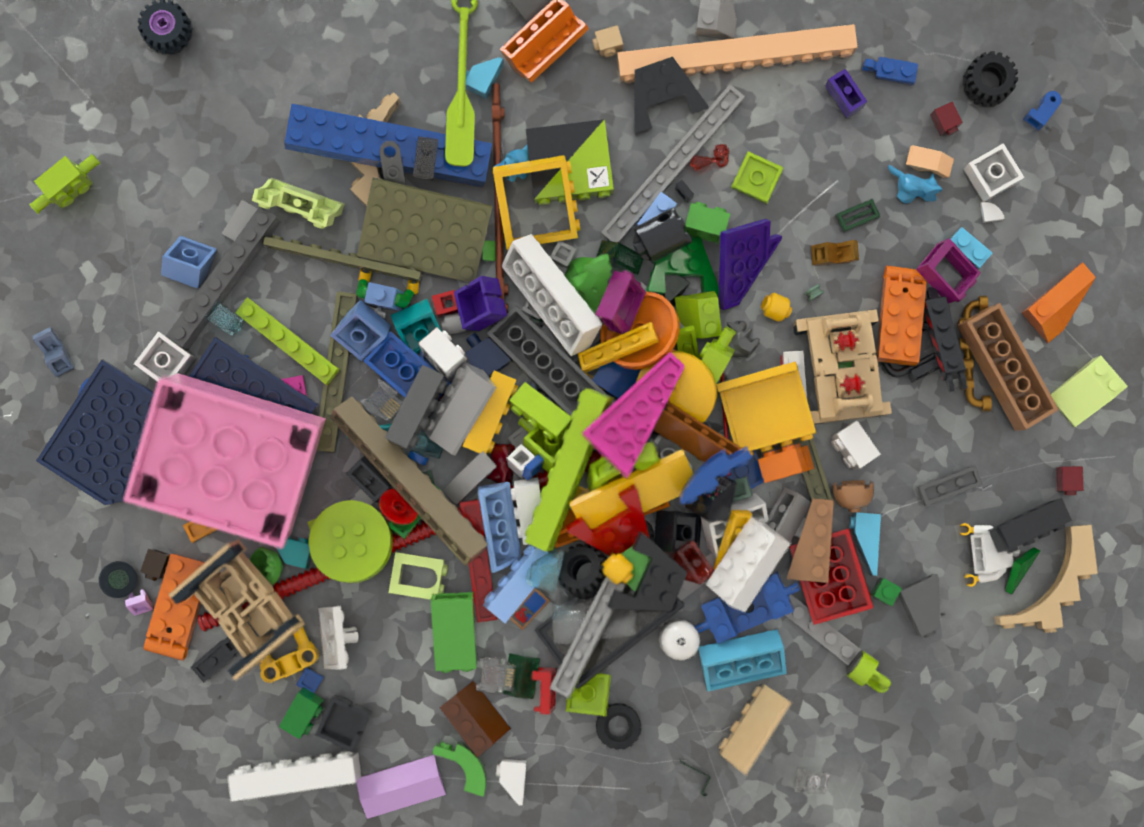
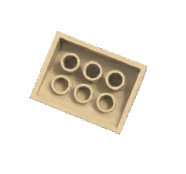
[719,684,791,775]

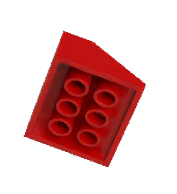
[789,528,874,625]

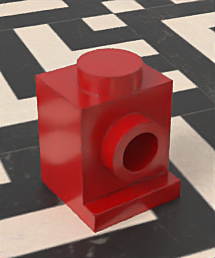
[432,290,458,318]

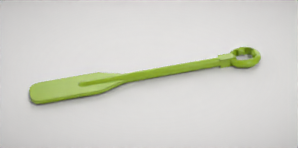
[445,0,478,167]

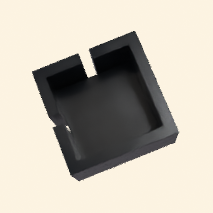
[315,695,373,752]

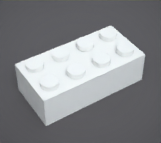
[706,517,791,612]

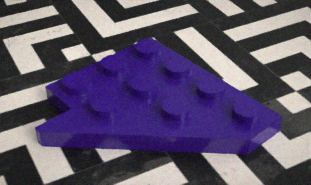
[718,219,782,310]

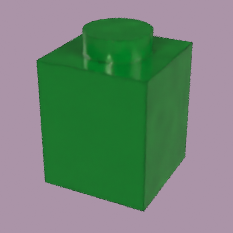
[870,578,902,606]

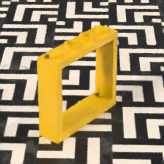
[493,155,581,250]

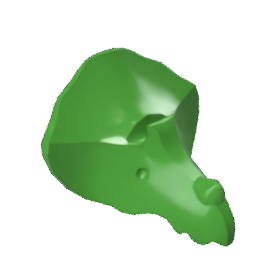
[564,254,612,324]

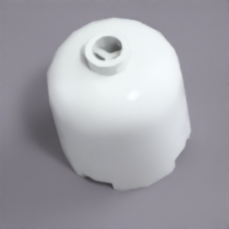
[658,619,700,660]

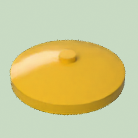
[636,351,717,423]

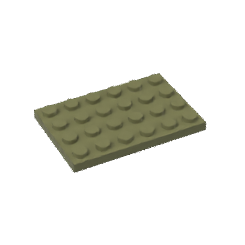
[357,177,492,282]

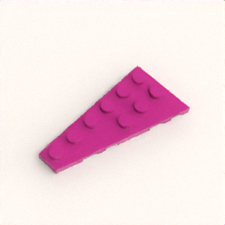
[582,352,685,478]

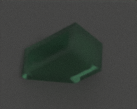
[596,240,644,275]

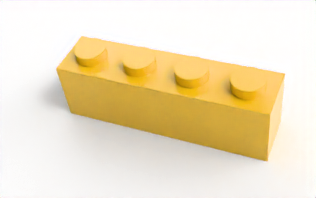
[462,371,518,454]

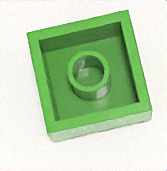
[684,202,730,244]

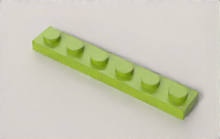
[235,297,340,385]

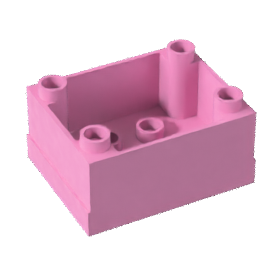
[124,373,326,548]

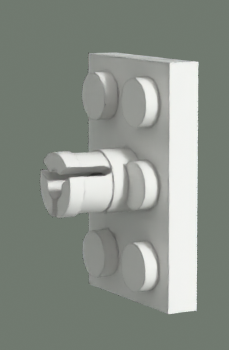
[318,606,358,669]

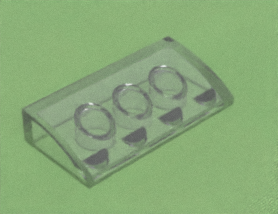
[553,594,638,645]

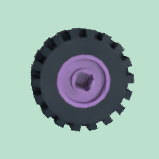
[138,0,192,55]

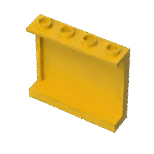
[716,361,817,456]

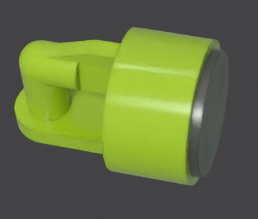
[846,651,891,693]

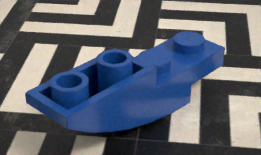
[679,446,752,504]

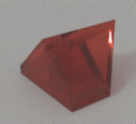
[673,540,715,585]

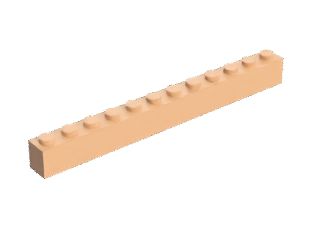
[617,24,858,83]

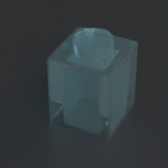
[208,303,243,336]

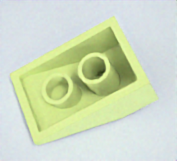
[1051,356,1128,427]

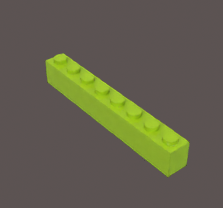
[525,388,613,552]

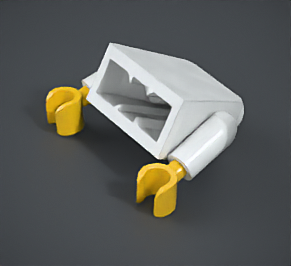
[959,523,1020,587]

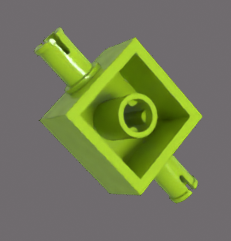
[29,153,101,214]
[699,326,736,384]
[518,416,564,473]

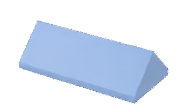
[478,482,522,573]

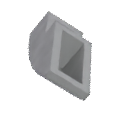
[443,451,497,505]

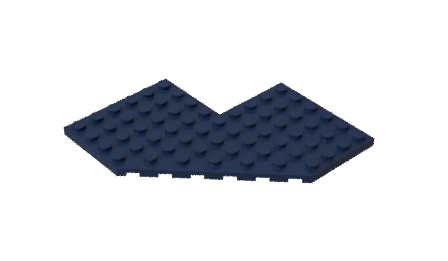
[36,337,318,505]

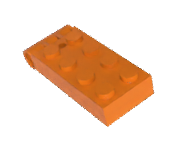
[876,265,927,366]
[144,553,206,661]

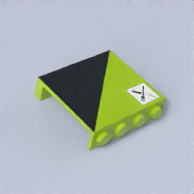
[526,119,614,206]

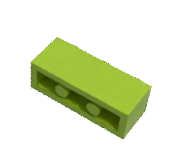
[509,382,572,442]

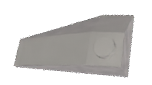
[695,0,737,39]

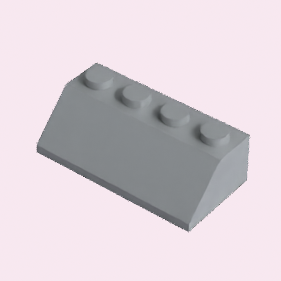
[424,362,497,456]

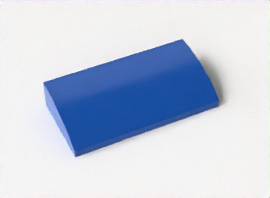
[363,331,450,400]
[592,362,642,400]

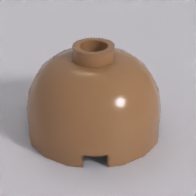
[832,480,874,512]

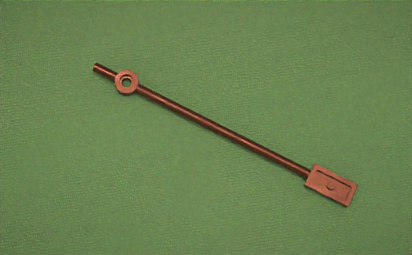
[492,83,509,321]

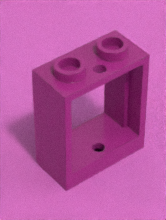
[916,238,981,304]
[595,271,646,334]

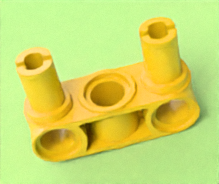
[259,627,320,683]

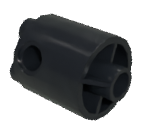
[632,207,692,264]

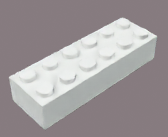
[502,234,602,356]
[228,750,362,801]

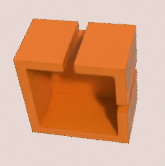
[757,443,815,483]

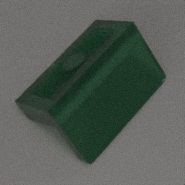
[503,653,540,699]

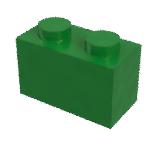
[279,687,324,740]

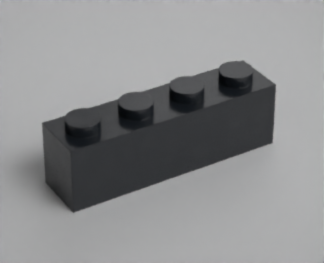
[988,498,1072,554]

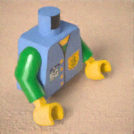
[356,269,419,311]

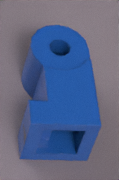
[1023,91,1062,131]

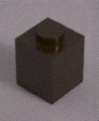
[140,549,170,581]

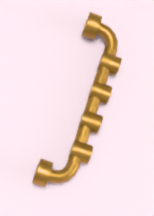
[958,296,992,412]

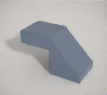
[33,327,74,377]

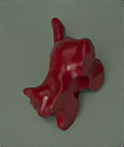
[487,443,516,484]

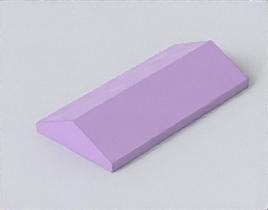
[356,754,446,819]

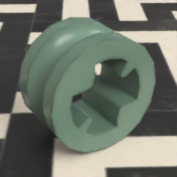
[804,284,824,302]

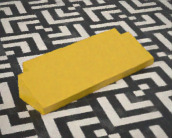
[569,450,694,529]

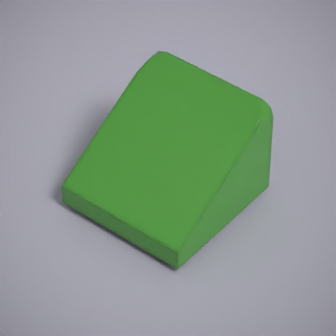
[482,240,496,262]

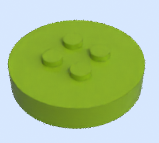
[309,500,393,584]

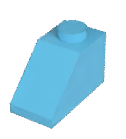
[466,57,504,99]

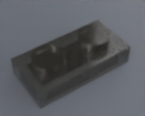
[413,136,438,181]

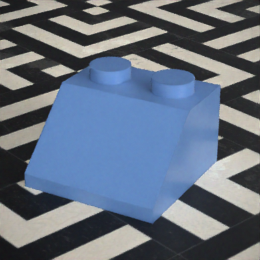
[161,236,217,289]
[330,300,391,361]

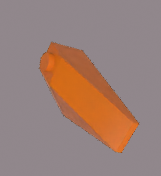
[1022,262,1096,343]

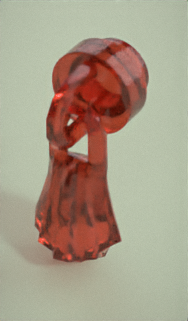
[690,144,730,171]

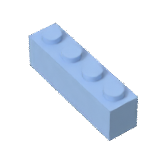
[483,544,557,623]

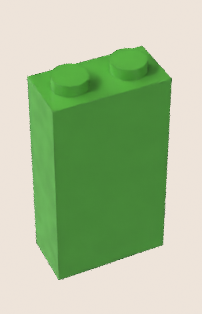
[431,592,478,673]

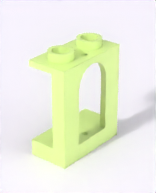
[389,552,448,600]

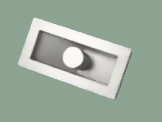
[496,759,527,805]

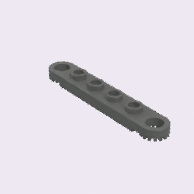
[380,140,406,185]

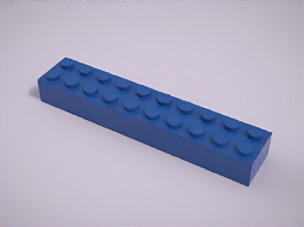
[284,104,492,187]

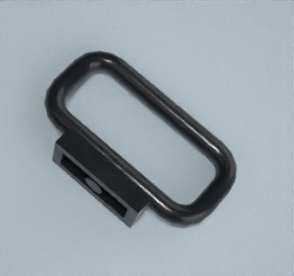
[880,321,958,382]

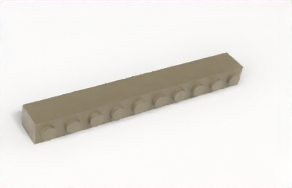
[331,397,488,566]

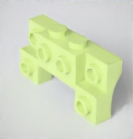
[252,178,345,229]

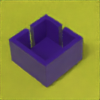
[454,276,507,331]

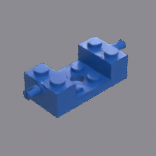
[695,571,800,643]

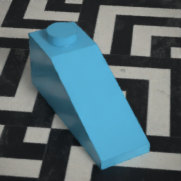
[849,512,881,576]

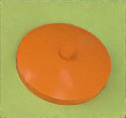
[600,291,680,370]

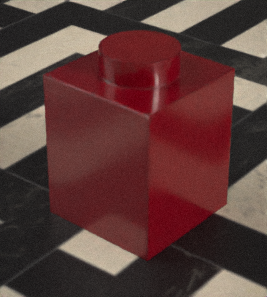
[930,101,963,136]
[1056,466,1084,495]

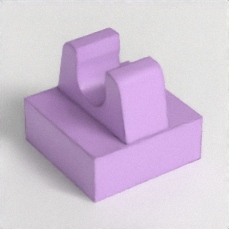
[125,589,153,616]

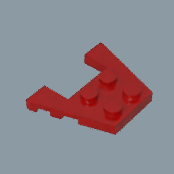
[566,484,649,556]

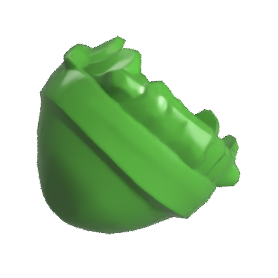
[249,547,283,585]

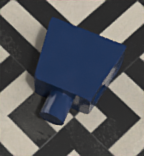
[466,333,512,378]

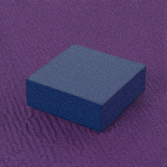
[522,454,544,481]
[296,667,324,694]

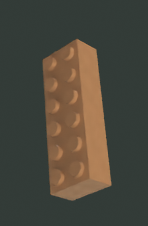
[957,303,1059,431]

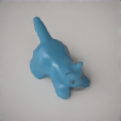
[494,145,529,182]
[888,165,943,204]

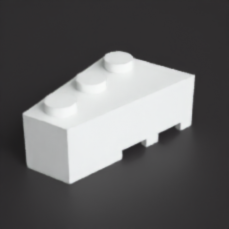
[701,493,769,558]

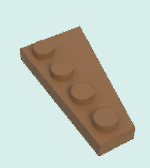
[787,498,834,583]

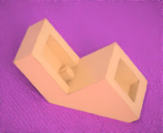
[906,146,954,178]

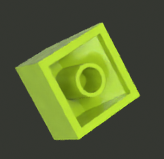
[675,291,722,339]

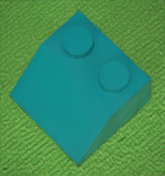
[391,299,442,354]

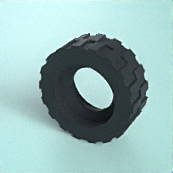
[596,703,641,750]

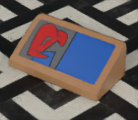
[509,587,550,630]

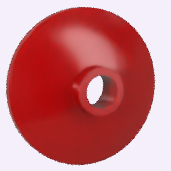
[379,489,418,525]

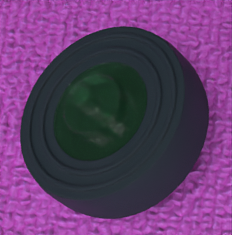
[99,561,137,598]

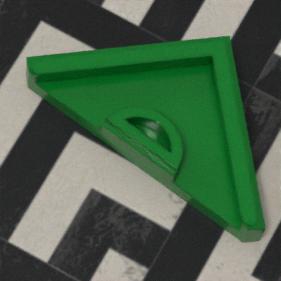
[1006,547,1040,595]

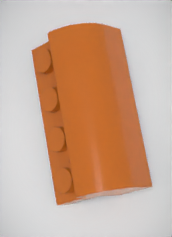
[500,0,589,83]

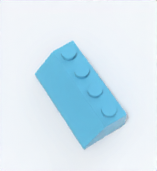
[698,629,787,692]

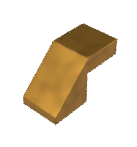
[811,240,859,266]

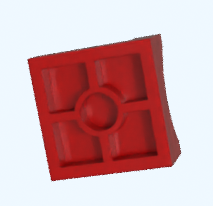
[532,667,557,715]

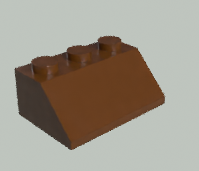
[440,680,511,757]

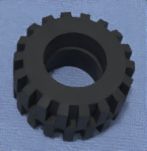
[962,51,1018,107]
[556,543,607,599]

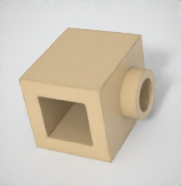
[592,25,623,57]

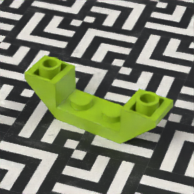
[586,443,659,492]

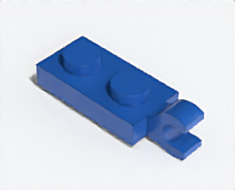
[862,57,918,85]

